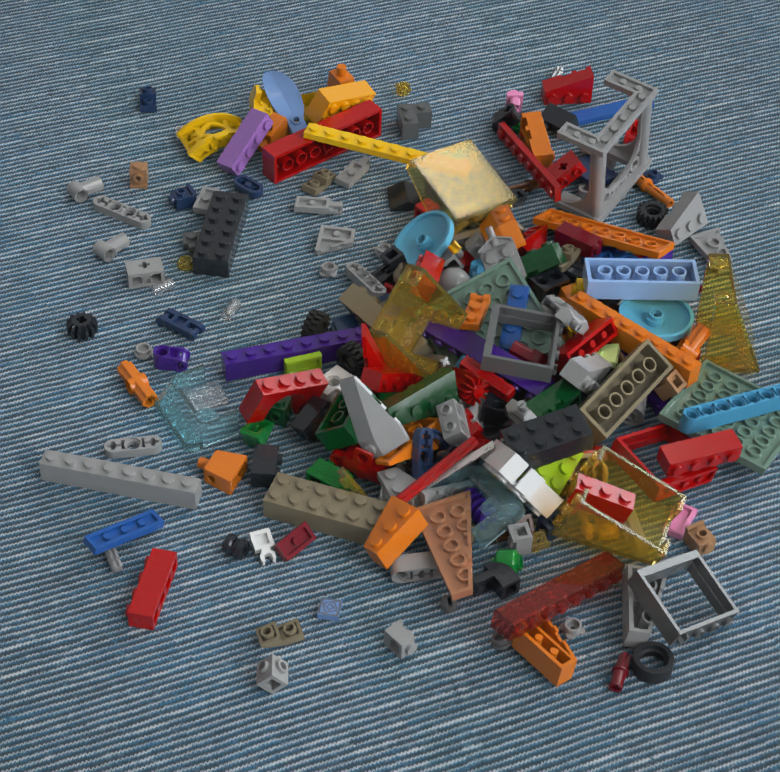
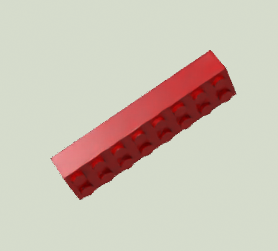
[262,99,382,184]

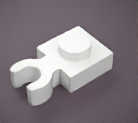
[249,528,276,566]

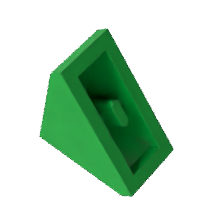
[240,419,274,447]

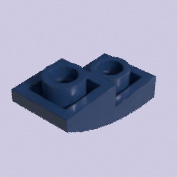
[140,86,157,112]

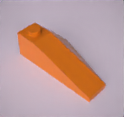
[375,417,442,466]

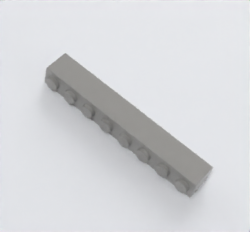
[39,449,202,510]

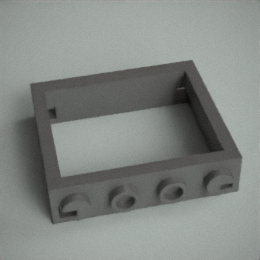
[480,303,564,383]
[627,549,740,646]

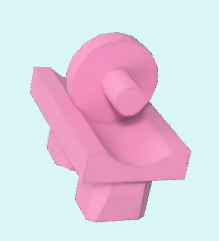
[505,90,523,113]

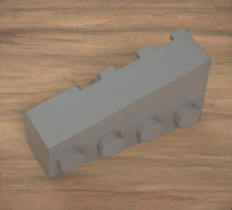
[621,564,667,648]

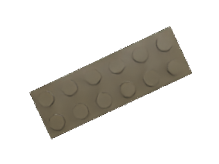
[338,283,435,370]
[578,339,673,445]
[263,472,388,545]

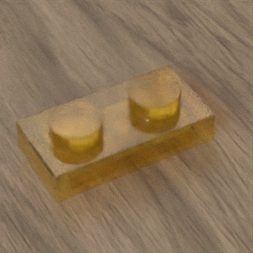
[337,466,369,497]

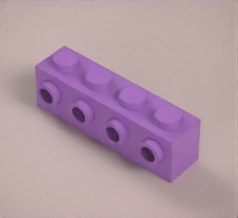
[216,108,274,176]

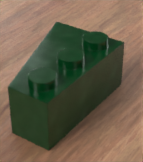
[520,241,567,281]
[526,378,582,417]

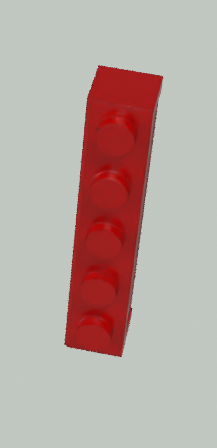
[459,355,516,403]

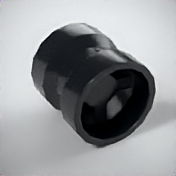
[222,533,250,560]

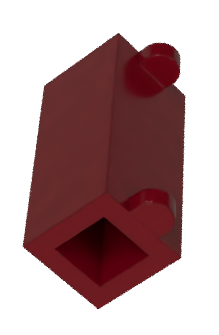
[554,221,603,258]

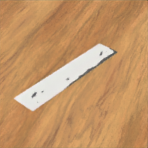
[426,440,496,489]

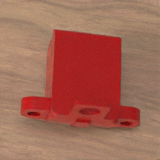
[330,443,392,485]

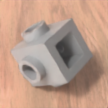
[256,654,288,694]

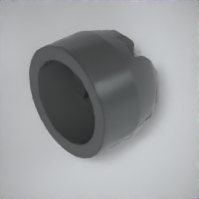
[440,595,457,613]

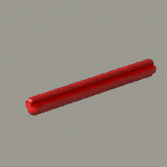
[396,436,479,503]

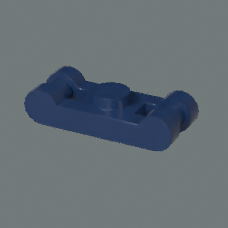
[156,308,205,342]

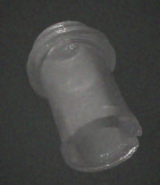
[151,277,175,296]
[220,298,241,321]

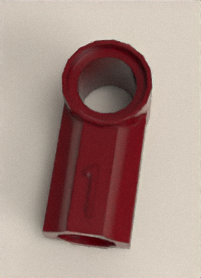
[508,340,548,365]

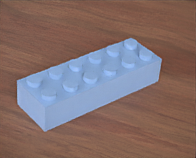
[582,258,700,301]

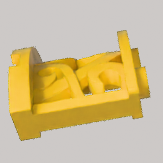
[176,113,242,163]

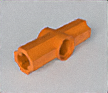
[676,323,712,359]
[117,360,158,408]

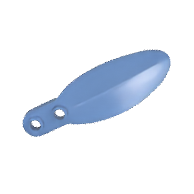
[262,71,307,134]

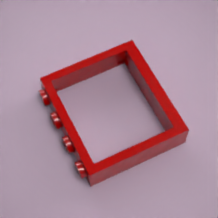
[609,423,718,501]

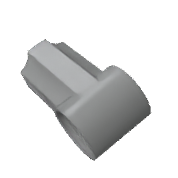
[67,176,104,203]
[92,232,130,262]

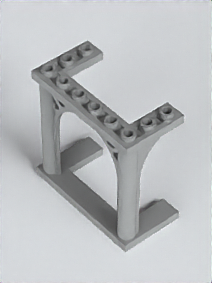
[555,70,658,222]

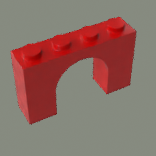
[238,368,329,424]

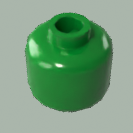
[491,549,523,574]

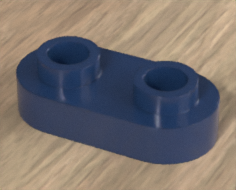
[234,175,263,199]

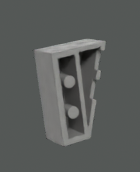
[655,191,708,246]
[559,352,613,396]

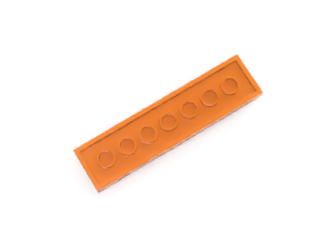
[533,208,675,259]

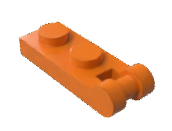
[460,293,491,331]

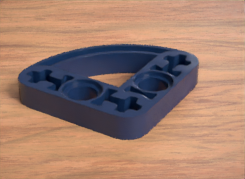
[412,427,461,487]

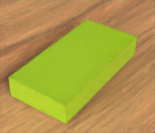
[284,351,322,374]

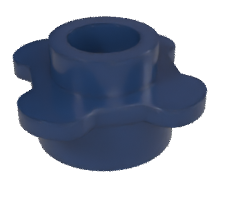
[643,169,663,185]

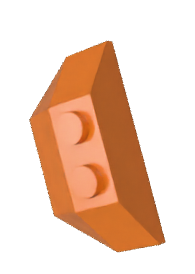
[479,204,526,248]

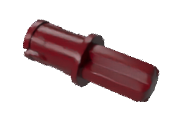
[608,652,632,693]

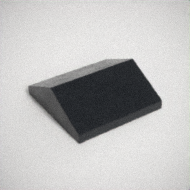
[387,180,423,212]

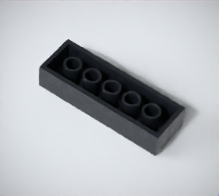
[192,191,249,278]

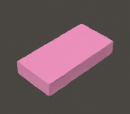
[662,502,698,540]

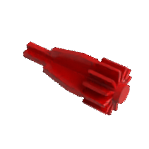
[436,366,489,406]

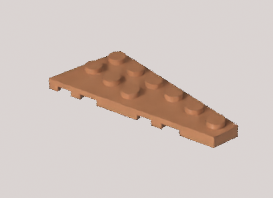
[416,490,473,601]

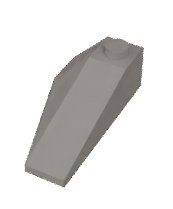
[339,375,410,458]

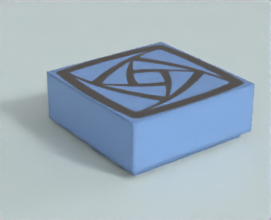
[317,597,342,621]

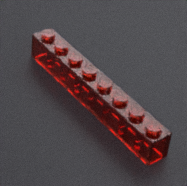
[490,551,625,642]

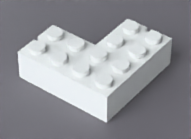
[480,439,564,518]

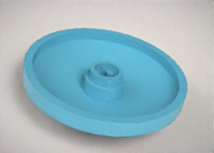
[393,210,454,269]
[619,299,694,343]

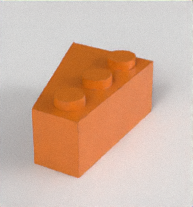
[519,111,555,168]
[363,495,428,569]
[511,611,577,687]

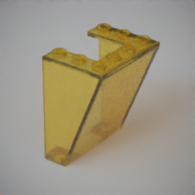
[405,139,518,235]
[696,253,760,373]
[369,263,468,378]
[551,445,687,565]

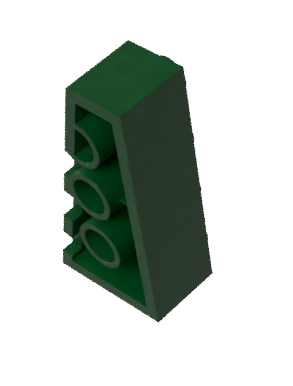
[379,367,459,425]

